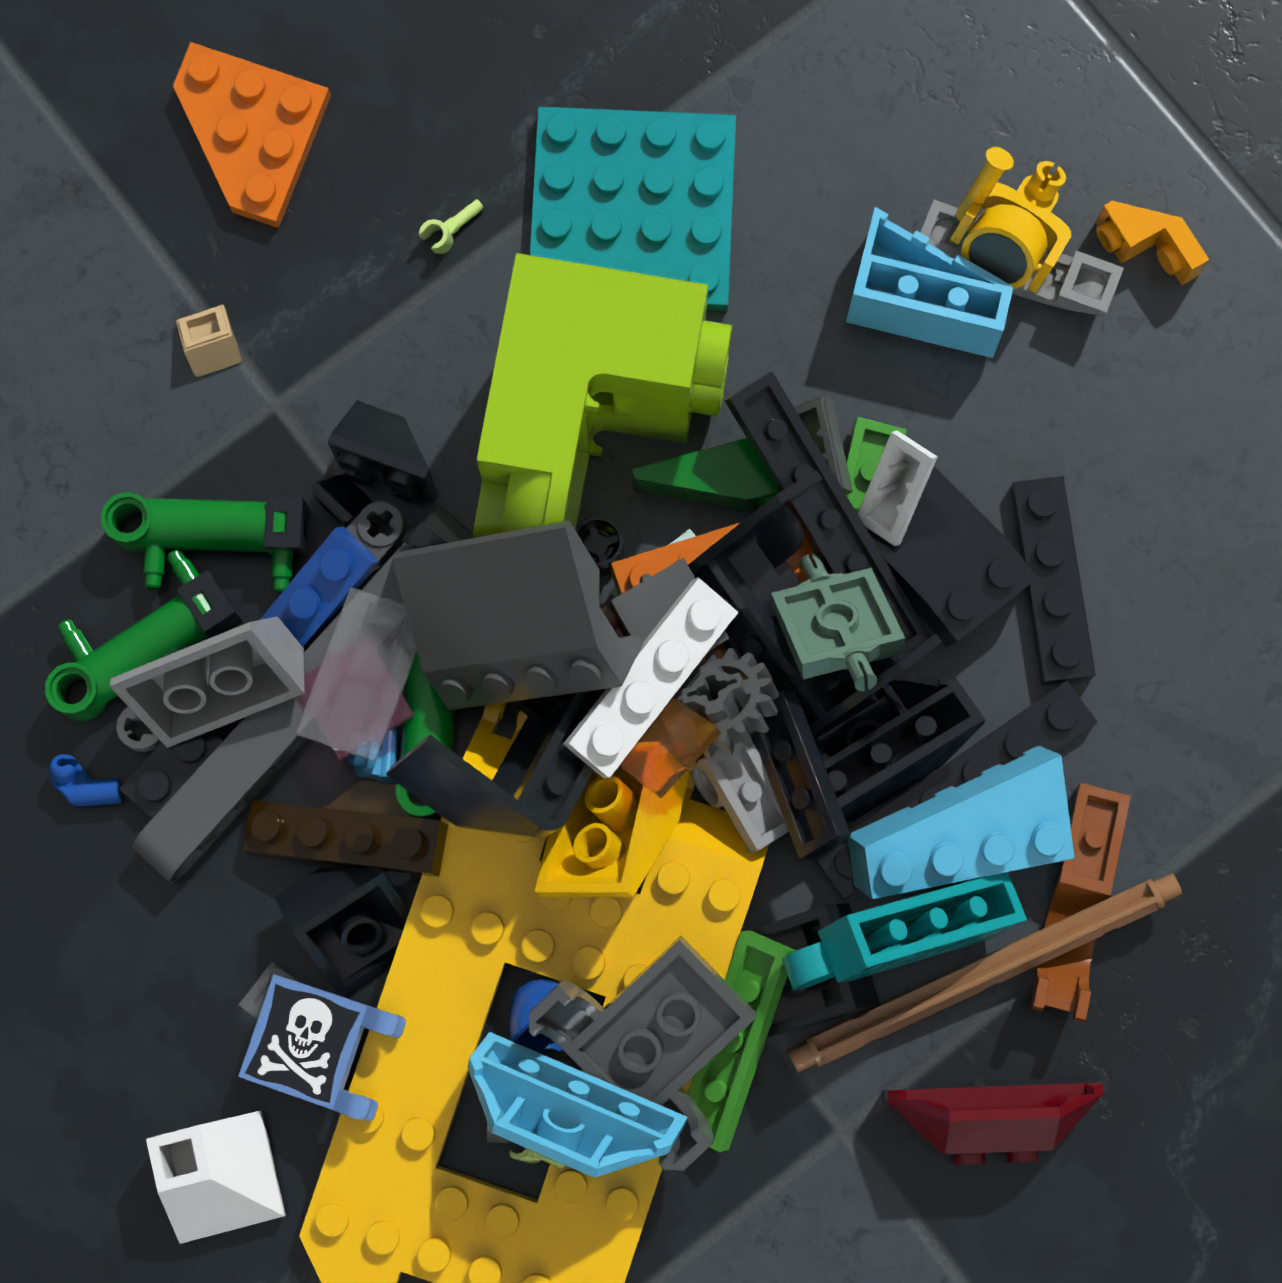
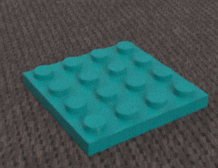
[530,107,736,311]

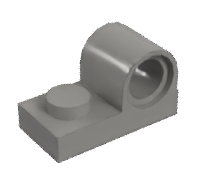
[691,741,789,853]

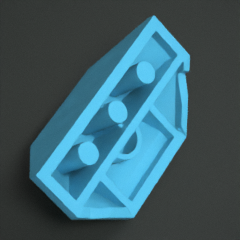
[467,1032,688,1178]

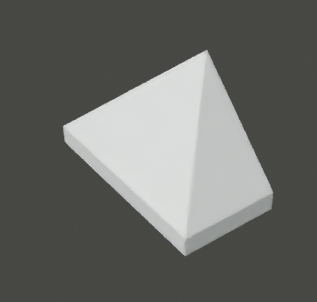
[858,430,938,546]

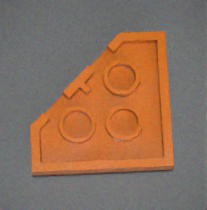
[173,42,331,228]

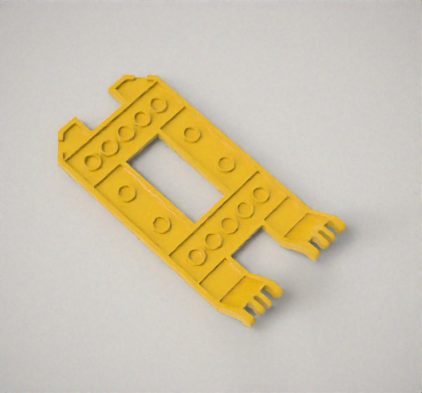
[299,702,769,1283]

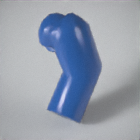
[49,754,123,807]

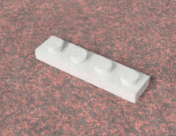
[563,578,738,778]

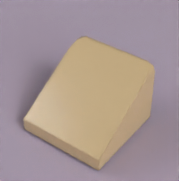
[176,305,242,377]

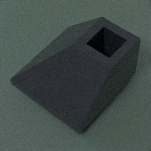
[328,400,438,504]

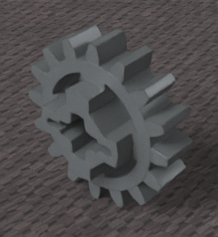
[661,648,779,759]

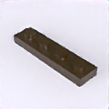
[242,800,448,877]

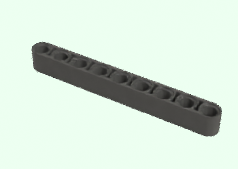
[131,507,474,883]

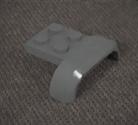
[529,935,757,1171]

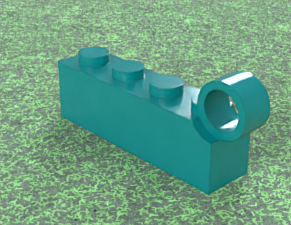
[781,872,1027,991]

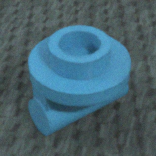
[348,726,399,783]

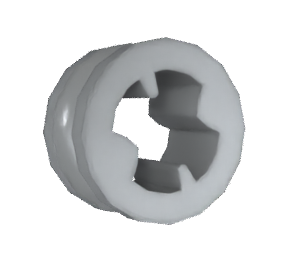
[116,707,161,752]

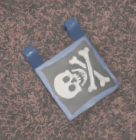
[238,974,406,1121]

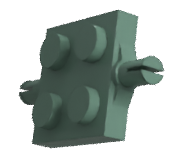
[771,553,906,691]

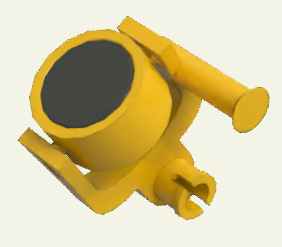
[950,147,1071,293]

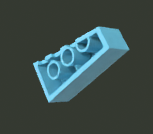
[847,745,1075,899]

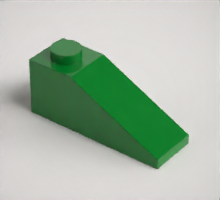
[632,438,779,512]

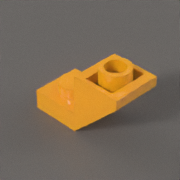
[1095,201,1209,285]

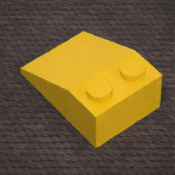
[534,744,690,897]

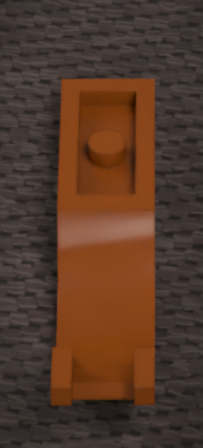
[1031,782,1131,1023]

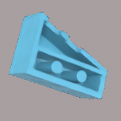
[846,207,1014,358]

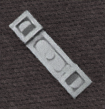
[920,199,1124,316]

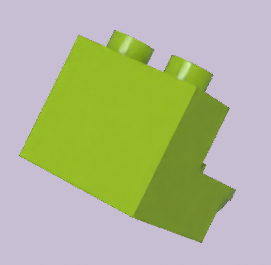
[473,253,732,538]

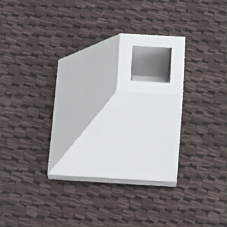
[146,1111,286,1244]

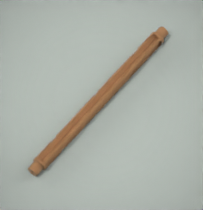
[788,873,1183,1072]

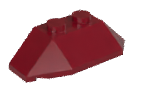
[883,1083,1104,1164]

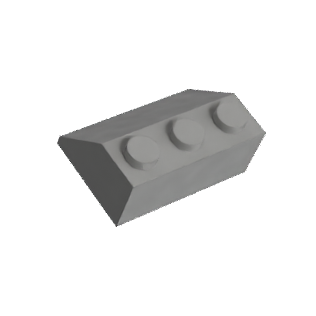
[110,616,305,748]

